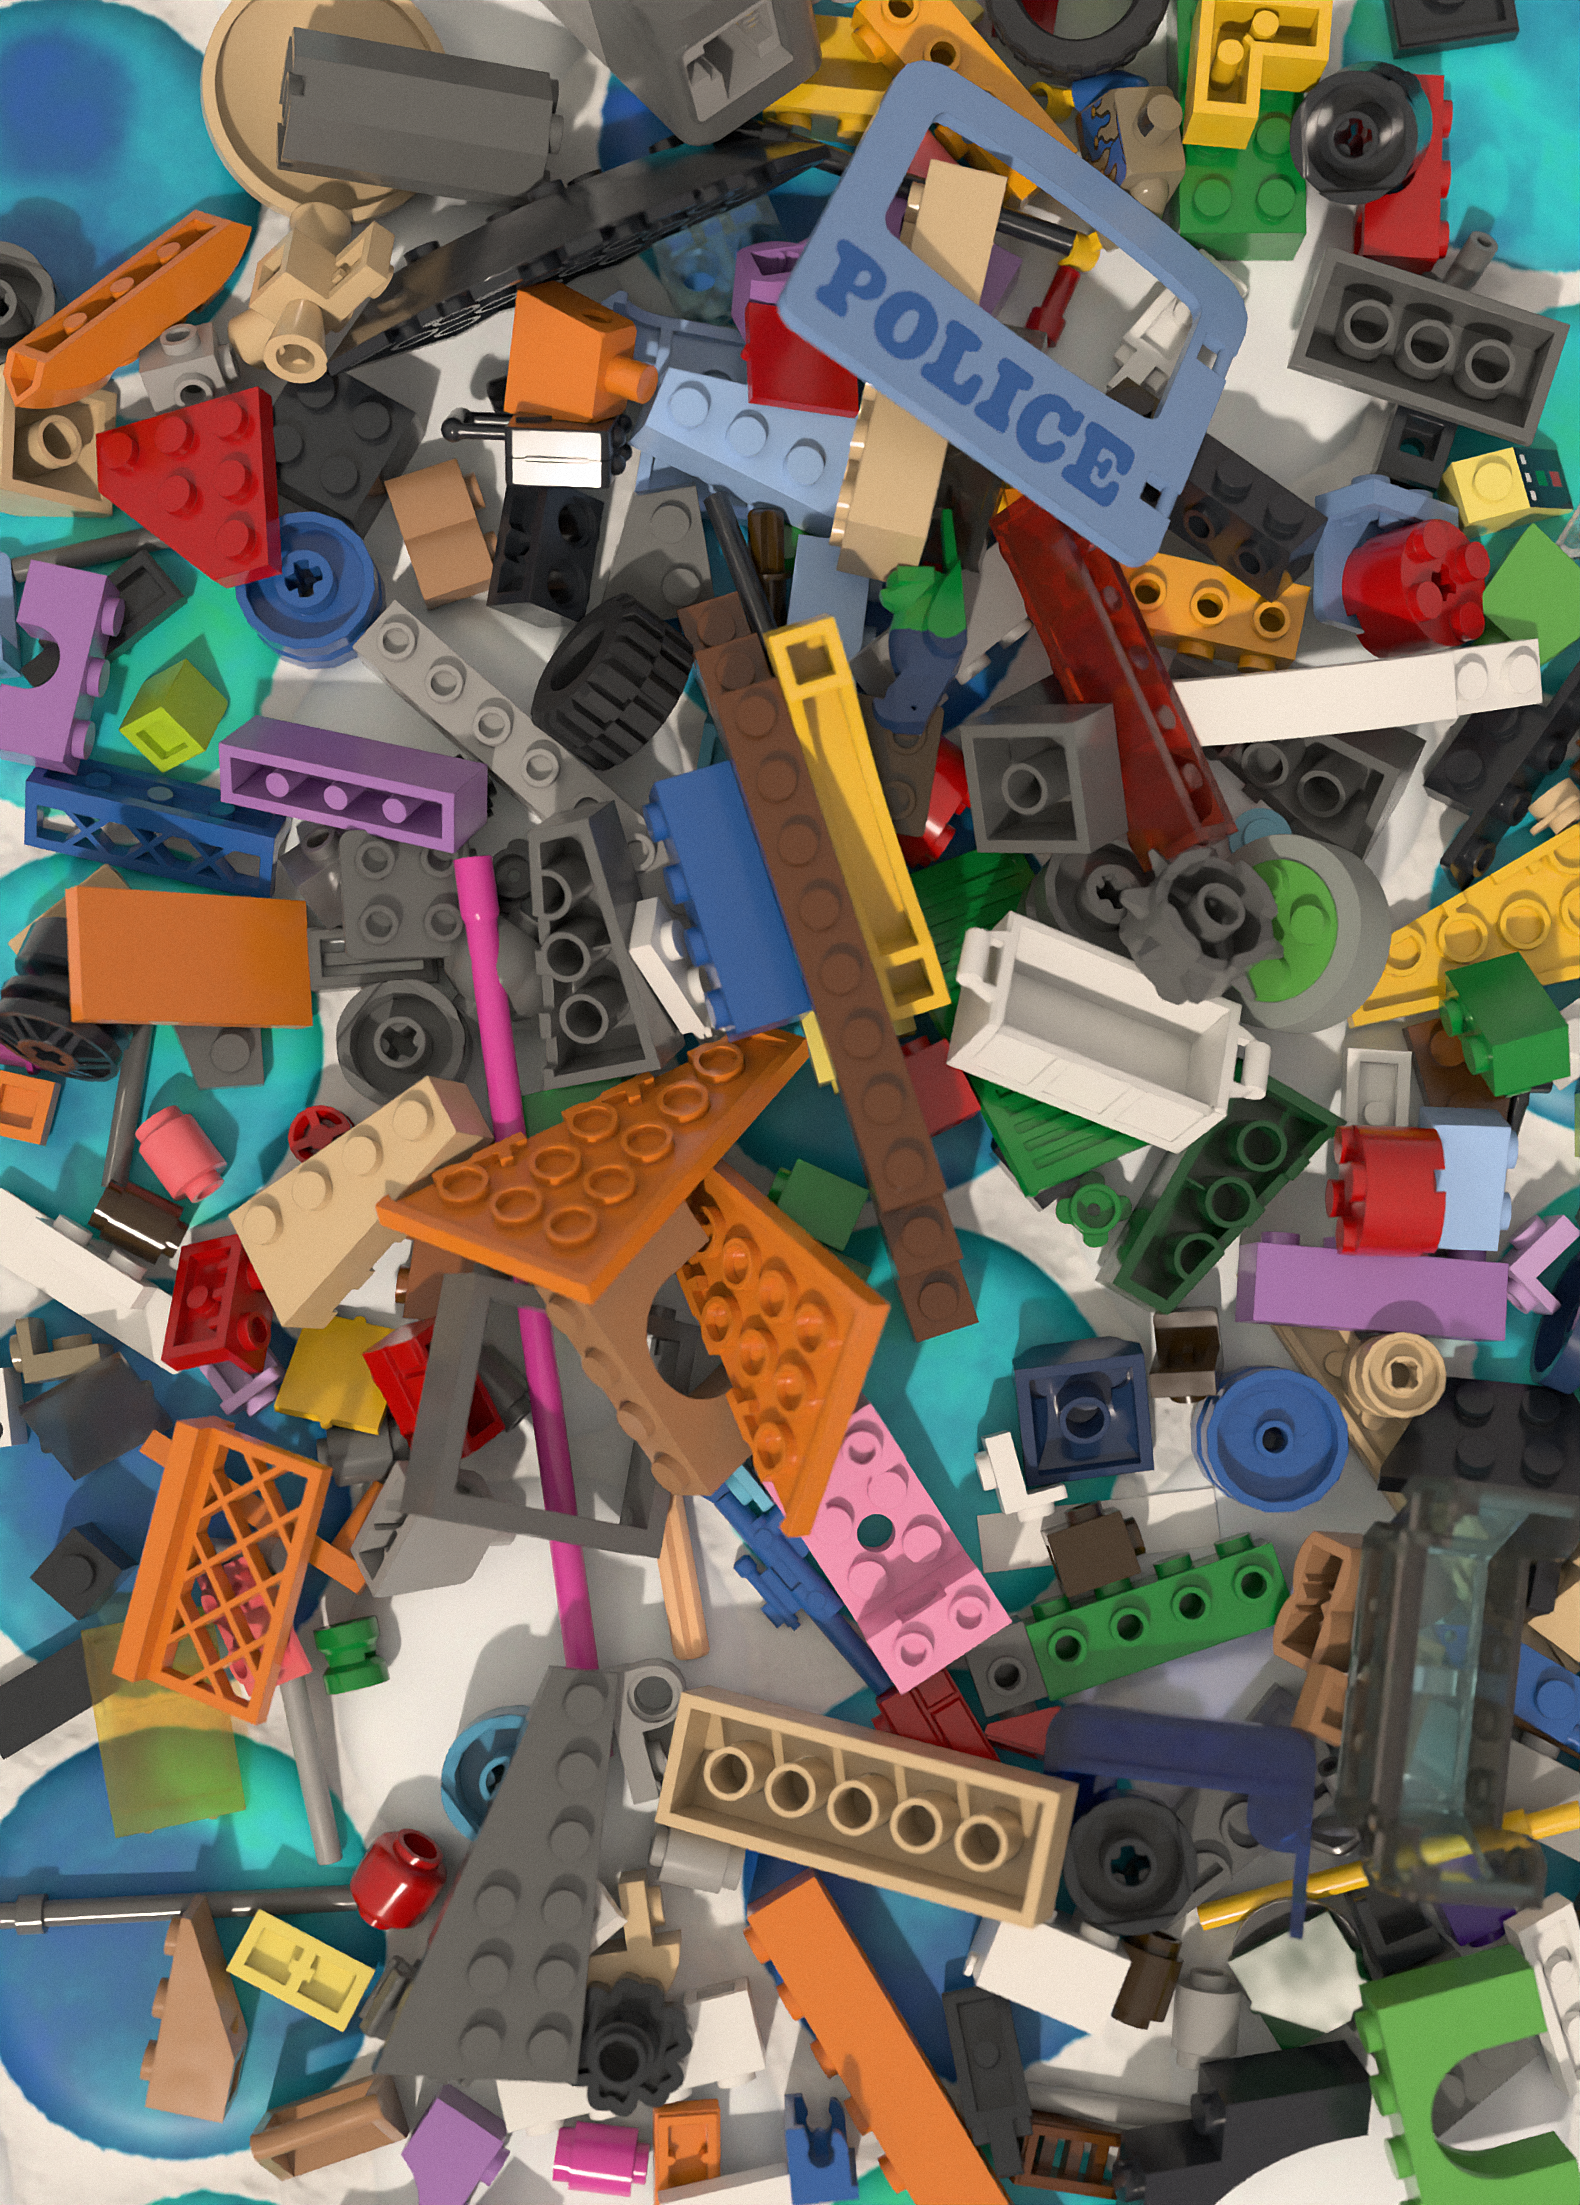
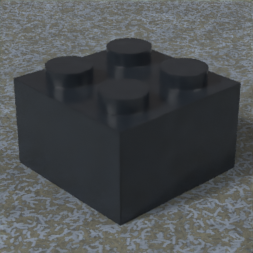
[272,368,425,540]

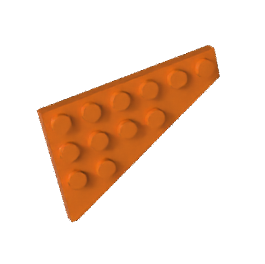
[375,1028,809,1306]
[675,1158,890,1538]

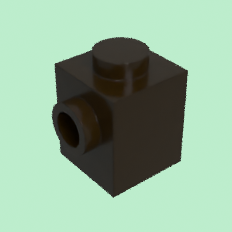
[1040,1500,1146,1598]

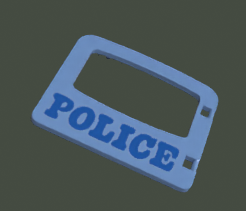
[777,60,1248,568]

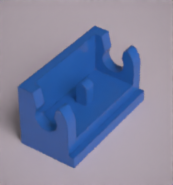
[784,2093,860,2205]

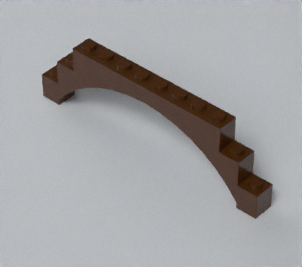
[676,591,979,1343]

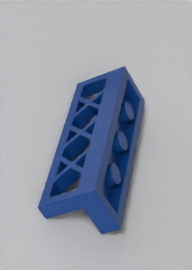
[24,759,292,898]

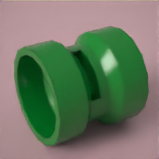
[313,1615,390,1695]

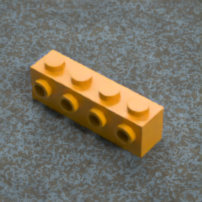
[850,0,1078,211]
[1040,531,1310,673]

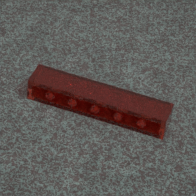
[988,495,1238,873]

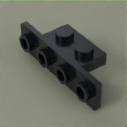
[1423,661,1580,891]

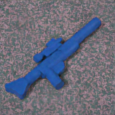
[702,1482,893,1697]

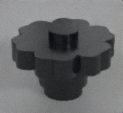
[569,1972,695,2117]

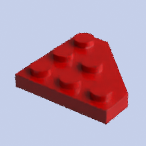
[96,386,282,589]

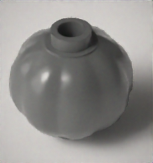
[443,906,544,1023]

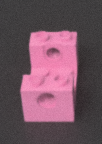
[750,1391,1012,1695]

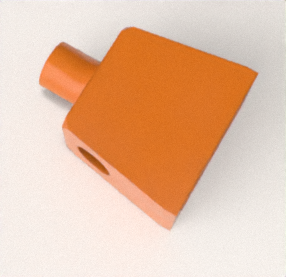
[503,281,658,423]

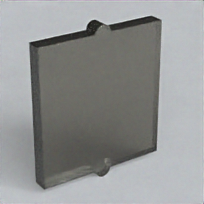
[18,1351,174,1481]

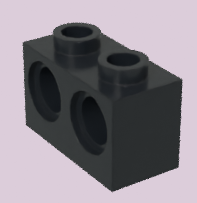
[486,485,604,628]

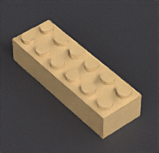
[828,159,1008,582]
[655,1685,1079,1930]

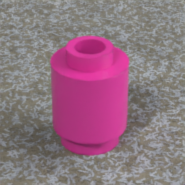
[553,2121,650,2197]

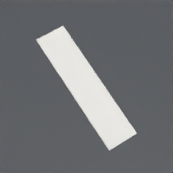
[977,1488,1221,1573]

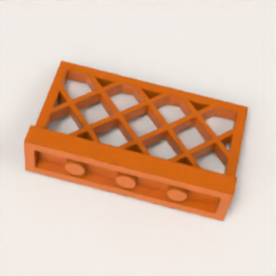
[112,1416,333,1726]

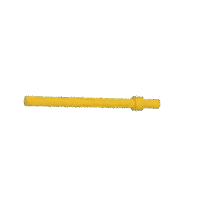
[1197,1800,1580,1931]

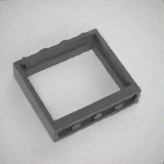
[399,1263,700,1559]

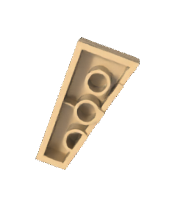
[229,1076,494,1329]

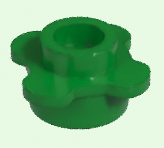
[1055,1171,1132,1248]

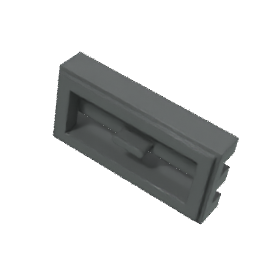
[307,925,440,993]

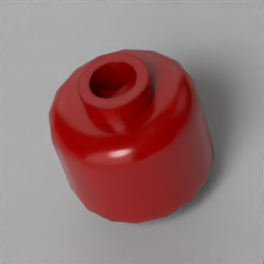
[350,1828,447,1930]

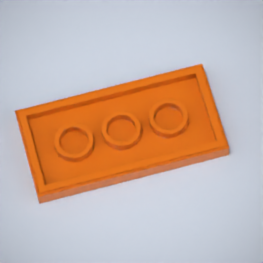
[65,886,313,1029]

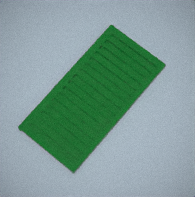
[909,849,1150,1198]

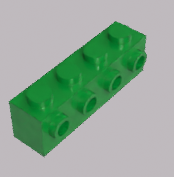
[1022,1532,1290,1701]

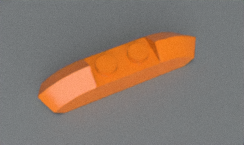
[3,210,252,409]

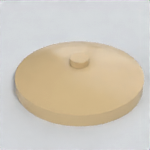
[200,0,445,226]

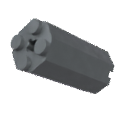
[276,27,564,207]

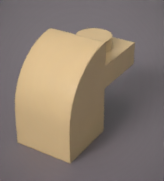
[586,1868,682,1994]

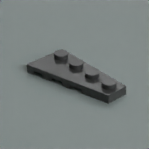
[1122,1682,1380,1930]

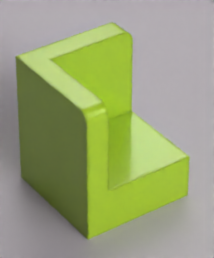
[118,659,228,773]

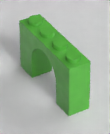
[1355,1943,1580,2205]

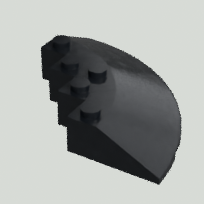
[326,135,832,376]

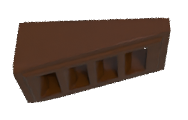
[1009,2110,1125,2200]

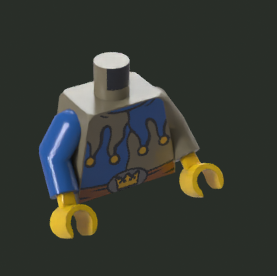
[1028,70,1186,273]

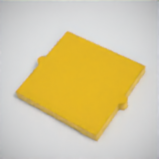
[274,1316,395,1435]

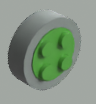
[1221,834,1391,1034]

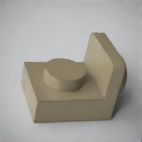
[9,1317,117,1384]

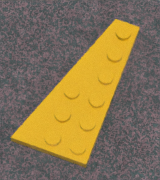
[1347,822,1580,1029]

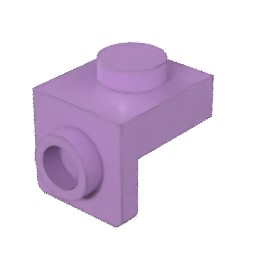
[1498,1215,1580,1315]
[199,1347,286,1418]

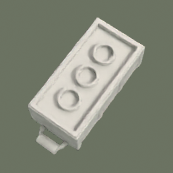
[946,911,1272,1154]

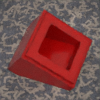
[984,1706,1064,1763]

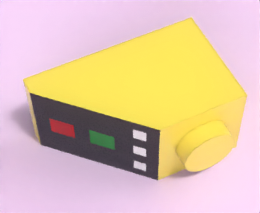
[1436,447,1574,539]

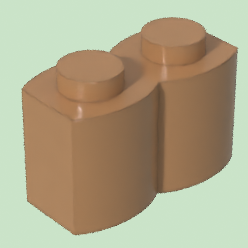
[384,458,497,610]
[1273,1531,1397,1673]

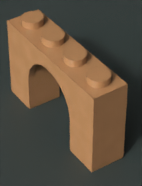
[534,1201,752,1496]

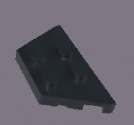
[1377,1376,1580,1511]

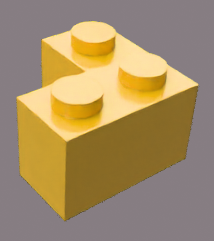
[1182,0,1333,149]

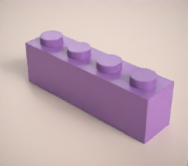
[218,715,488,853]
[1235,1232,1509,1342]

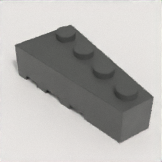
[528,800,686,1091]

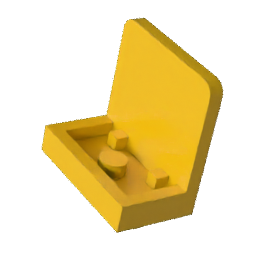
[763,14,893,146]

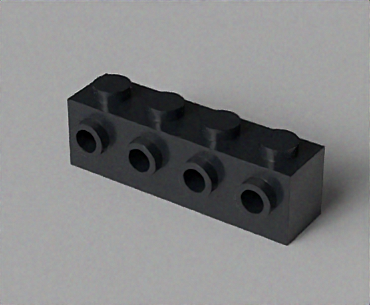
[1106,377,1329,603]

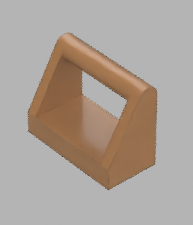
[250,2074,410,2181]

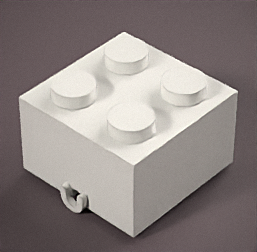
[963,1907,1131,2038]

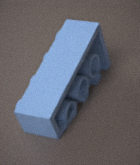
[627,367,859,538]

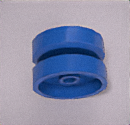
[235,511,386,669]
[1190,1365,1349,1513]

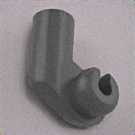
[1420,231,1498,291]

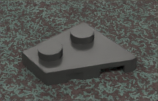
[601,482,715,620]

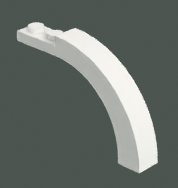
[1089,639,1543,751]

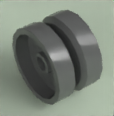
[1015,834,1156,961]

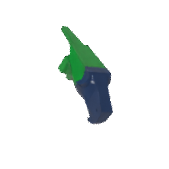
[871,509,968,735]

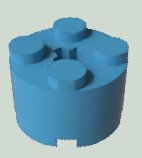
[441,1705,530,1842]

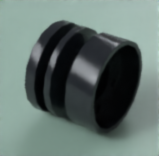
[0,917,133,1082]

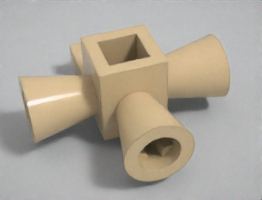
[227,202,395,383]

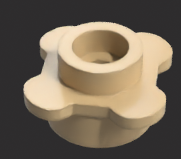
[1528,777,1580,836]

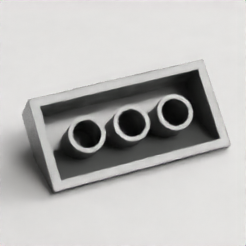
[1287,246,1570,447]

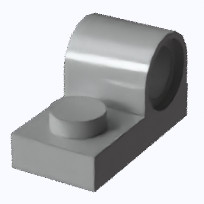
[604,1658,686,1805]

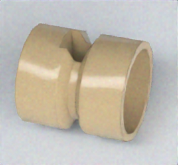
[1341,1332,1447,1418]

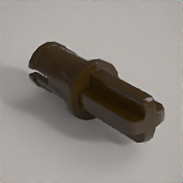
[747,508,792,634]

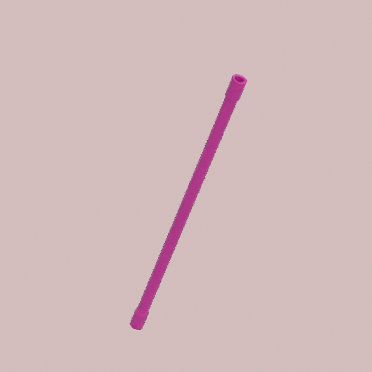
[453,855,614,1758]

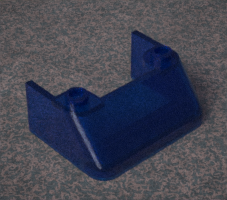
[1043,1702,1317,1940]

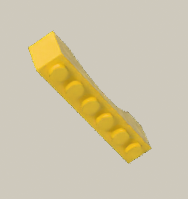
[762,613,951,1022]

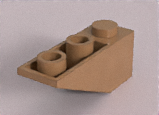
[140,1894,249,2123]

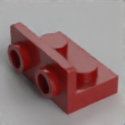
[161,1234,274,1375]

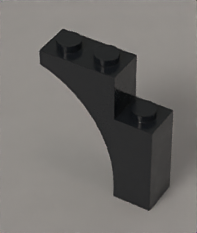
[1112,2040,1372,2205]

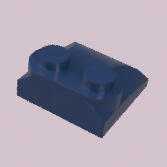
[1012,1336,1155,1487]

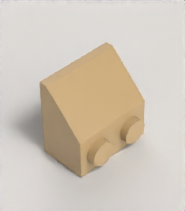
[0,363,117,518]

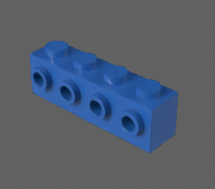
[642,760,812,1043]

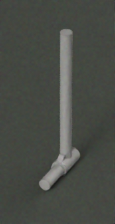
[200,1537,343,1865]

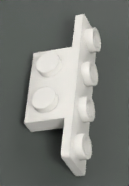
[0,1188,183,1374]

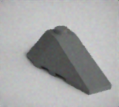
[1165,653,1427,862]

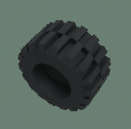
[531,593,694,771]

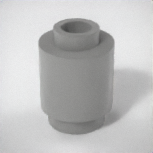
[647,1825,746,1894]
[1171,1967,1242,2071]

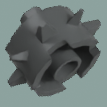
[1119,846,1284,1005]

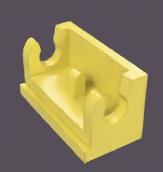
[226,1909,376,2032]

